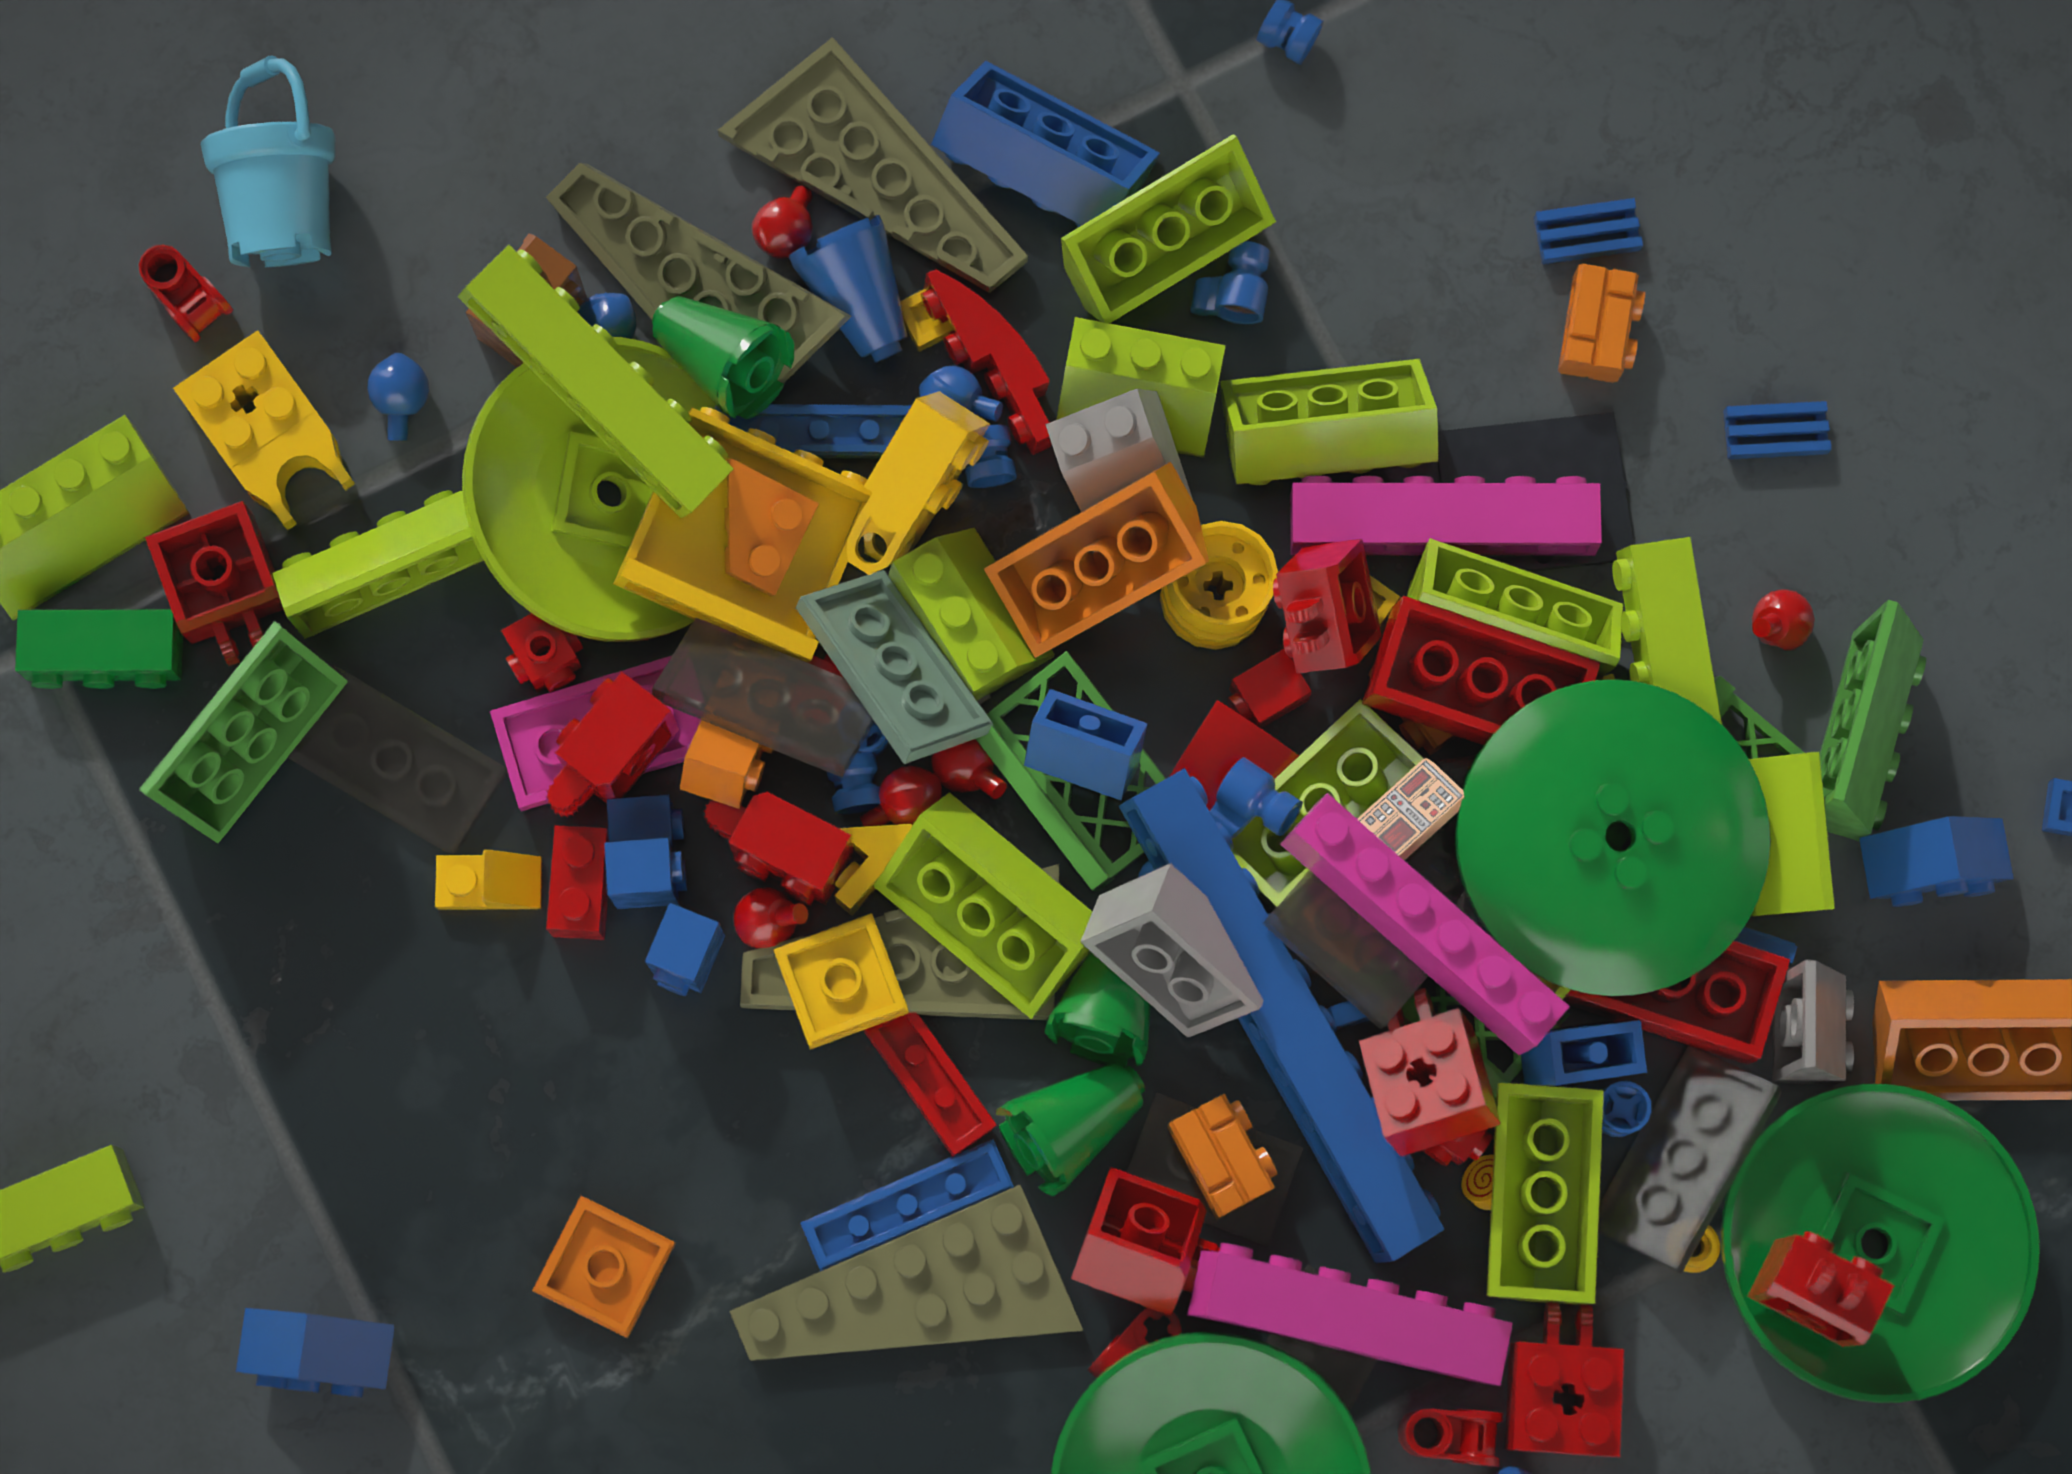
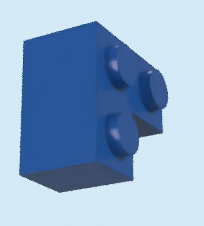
[605,795,687,909]
[1859,816,2014,907]
[236,1308,395,1397]

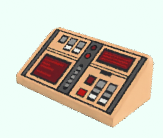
[1358,758,1465,860]

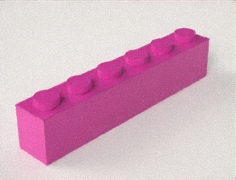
[1290,476,1602,556]
[1280,793,1569,1055]
[1188,1243,1513,1386]

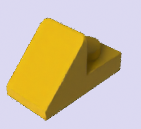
[835,824,913,916]
[435,850,542,910]

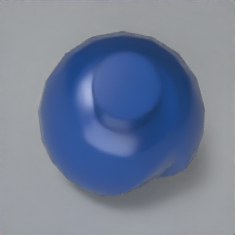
[577,293,637,339]
[367,353,429,441]
[919,366,1003,422]

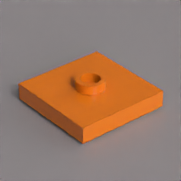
[532,1196,676,1338]

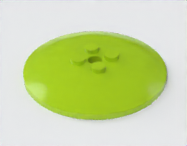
[462,337,716,642]

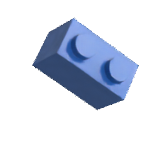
[1024,689,1148,800]
[645,903,725,997]
[1521,1020,1647,1085]

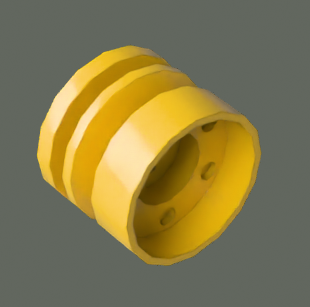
[1160,521,1278,650]

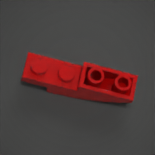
[921,269,1052,455]

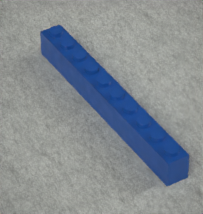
[1119,768,1445,1263]

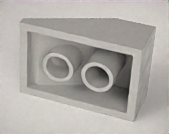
[1046,389,1201,524]
[1080,863,1263,1038]
[1772,960,1854,1085]

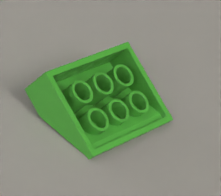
[1819,600,1927,842]
[139,622,348,843]

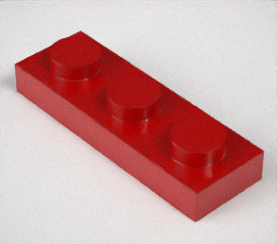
[863,1013,997,1157]

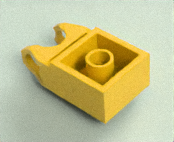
[173,330,355,531]
[847,391,990,575]

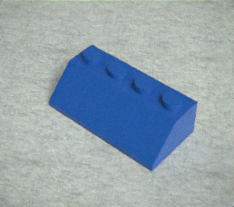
[931,61,1160,227]

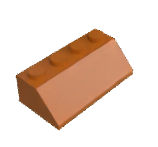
[984,461,1209,658]
[1872,979,2072,1101]

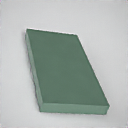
[796,570,993,764]

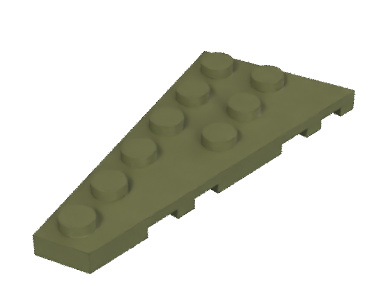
[718,37,1028,293]
[546,163,852,383]
[740,864,1059,1020]
[730,1185,1084,1361]

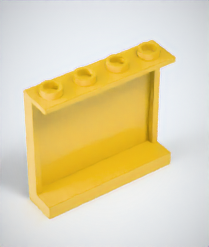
[613,407,872,667]

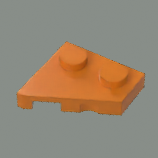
[725,458,819,596]

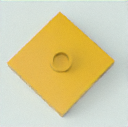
[773,913,909,1049]

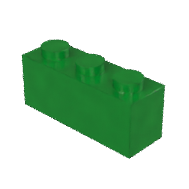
[15,609,183,689]

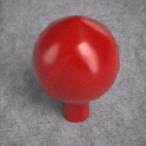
[752,186,813,259]
[1752,589,1815,651]
[931,739,1007,799]
[860,765,942,827]
[733,887,808,948]

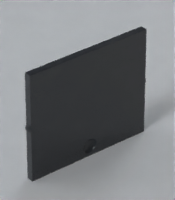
[1438,412,1634,572]

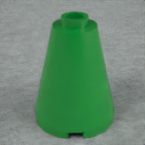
[652,296,795,420]
[1044,951,1151,1067]
[996,1062,1145,1197]

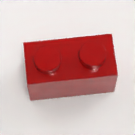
[546,825,609,940]

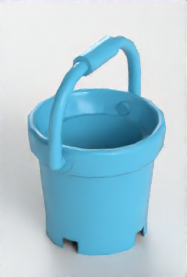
[201,55,335,267]

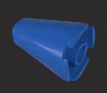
[789,215,908,363]

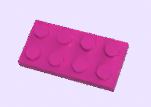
[490,651,706,811]

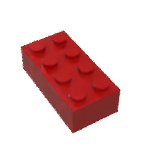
[1362,596,1600,745]
[1562,941,1790,1065]

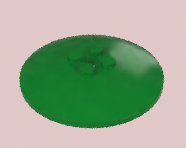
[1455,680,1770,996]
[1721,1084,2040,1403]
[1051,1332,1371,1474]

